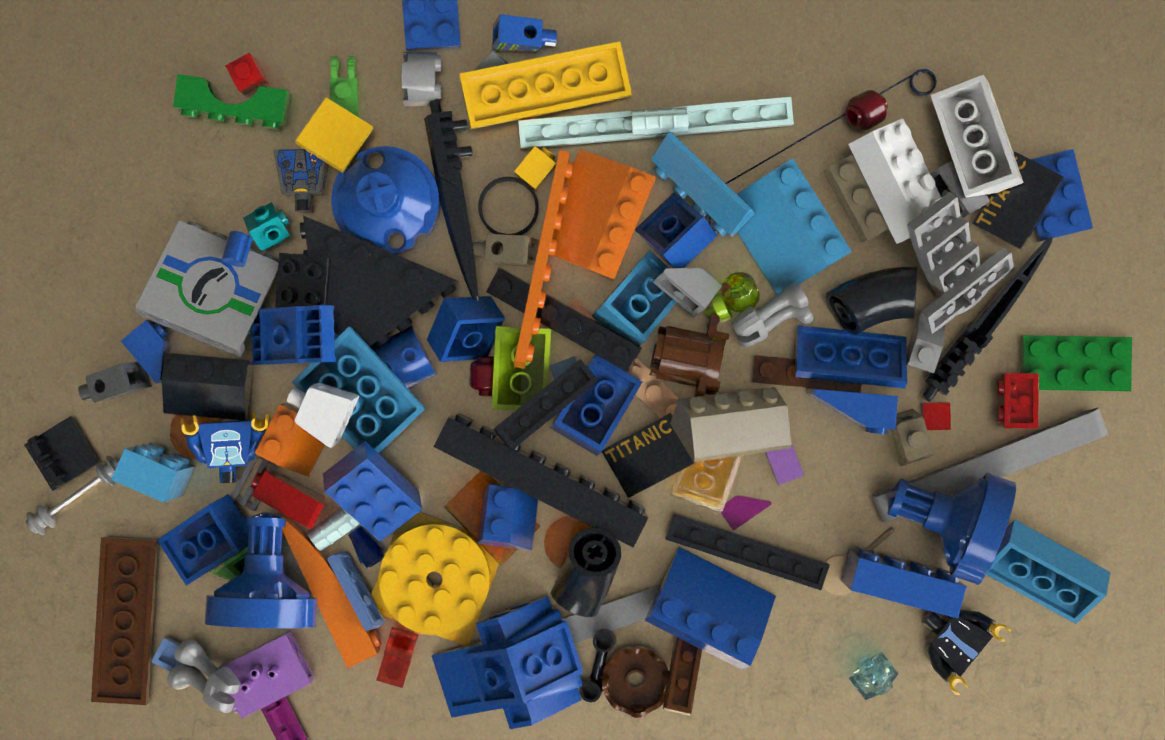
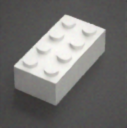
[848,118,941,244]

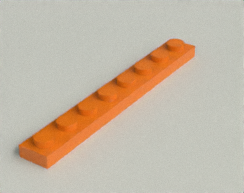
[514,150,574,369]

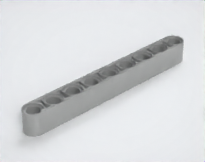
[872,408,1109,523]

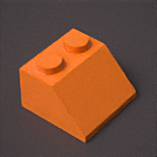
[255,403,325,477]

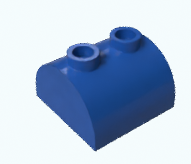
[370,326,437,389]

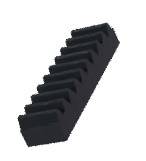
[493,359,598,451]

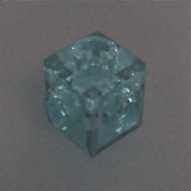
[849,652,898,700]

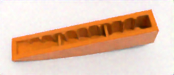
[281,515,382,668]

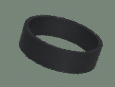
[478,177,539,235]

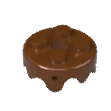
[602,645,669,718]

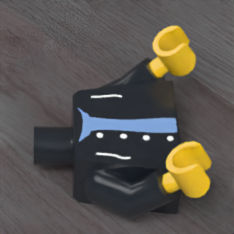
[922,609,1011,695]

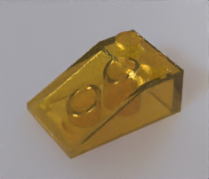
[670,455,743,513]

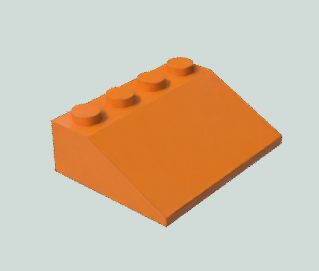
[551,149,656,281]

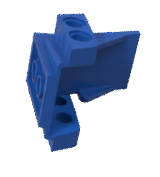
[432,596,584,729]

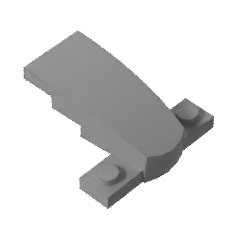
[907,192,1014,334]

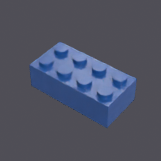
[841,547,967,618]

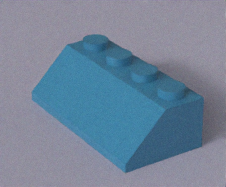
[651,132,755,237]
[986,519,1110,624]

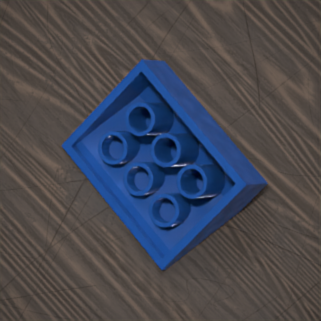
[644,547,776,670]

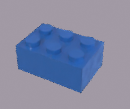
[323,441,422,542]

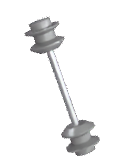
[26,455,120,535]

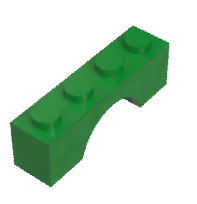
[173,74,292,130]

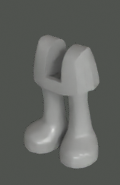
[732,282,814,347]
[167,639,241,713]

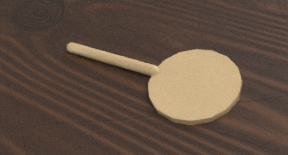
[823,527,894,596]

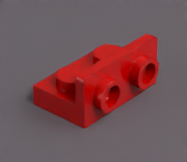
[998,373,1039,429]

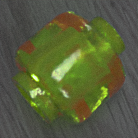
[721,272,760,313]

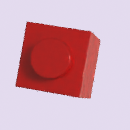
[225,53,268,95]

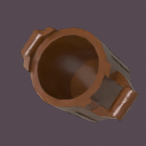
[649,314,729,397]

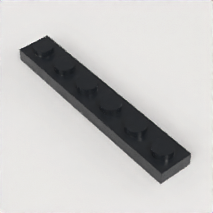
[486,268,642,372]
[665,513,830,590]

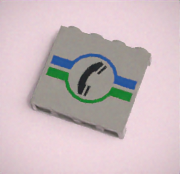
[135,220,279,358]

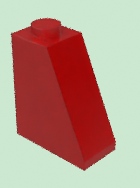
[250,468,325,530]

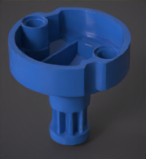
[331,146,441,255]
[887,473,1016,585]
[205,512,317,628]

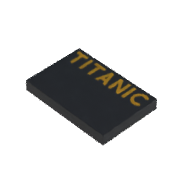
[972,151,1064,250]
[602,413,696,498]

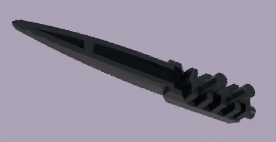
[424,101,479,301]
[921,237,1053,402]

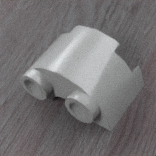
[401,52,442,106]

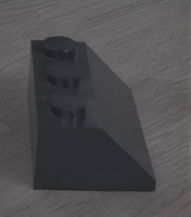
[162,353,254,421]

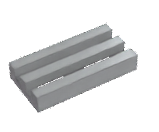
[231,455,279,511]

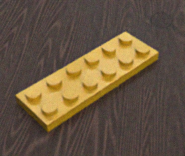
[459,41,632,129]

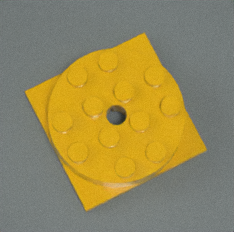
[371,512,505,646]

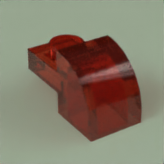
[376,627,419,688]

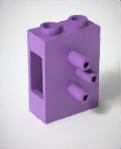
[219,630,315,718]

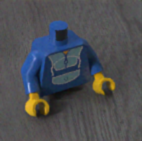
[180,412,269,483]

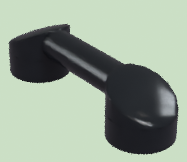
[579,629,617,703]

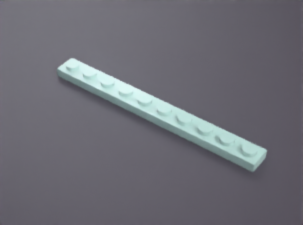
[518,97,794,149]

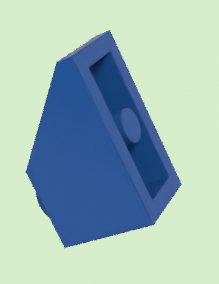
[121,320,170,384]

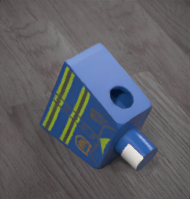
[492,14,557,54]

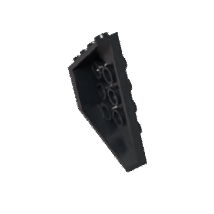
[300,216,459,348]

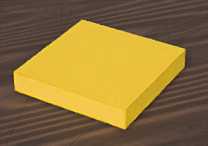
[296,97,373,173]

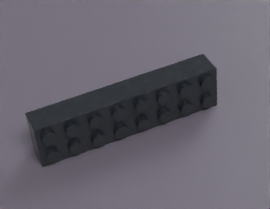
[433,413,649,548]

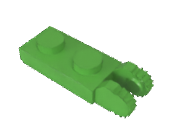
[330,56,359,117]

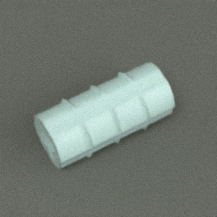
[631,107,688,136]
[307,507,360,551]

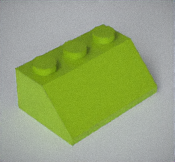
[492,326,551,411]

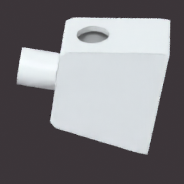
[287,383,359,448]

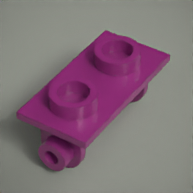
[261,696,308,740]

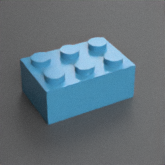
[111,442,196,503]

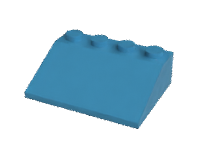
[737,158,852,295]
[292,326,426,454]

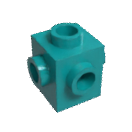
[243,202,290,251]

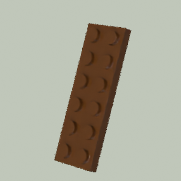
[91,537,158,705]

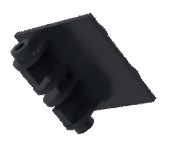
[275,253,329,308]
[24,416,100,491]

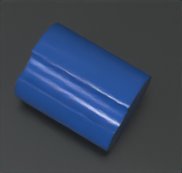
[222,231,253,267]

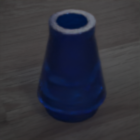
[348,526,384,569]

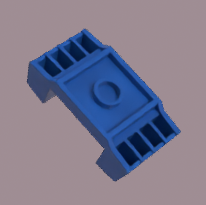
[251,305,336,365]

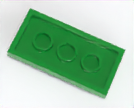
[1020,335,1132,392]

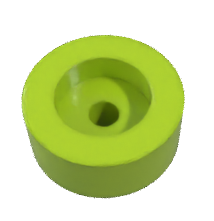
[705,293,732,322]

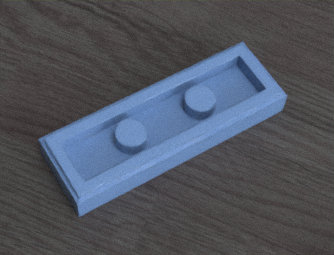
[327,552,385,631]

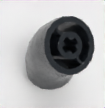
[826,267,918,335]
[551,528,621,617]

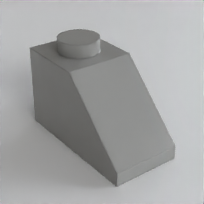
[653,268,722,317]
[907,313,945,373]

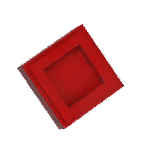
[921,402,951,430]

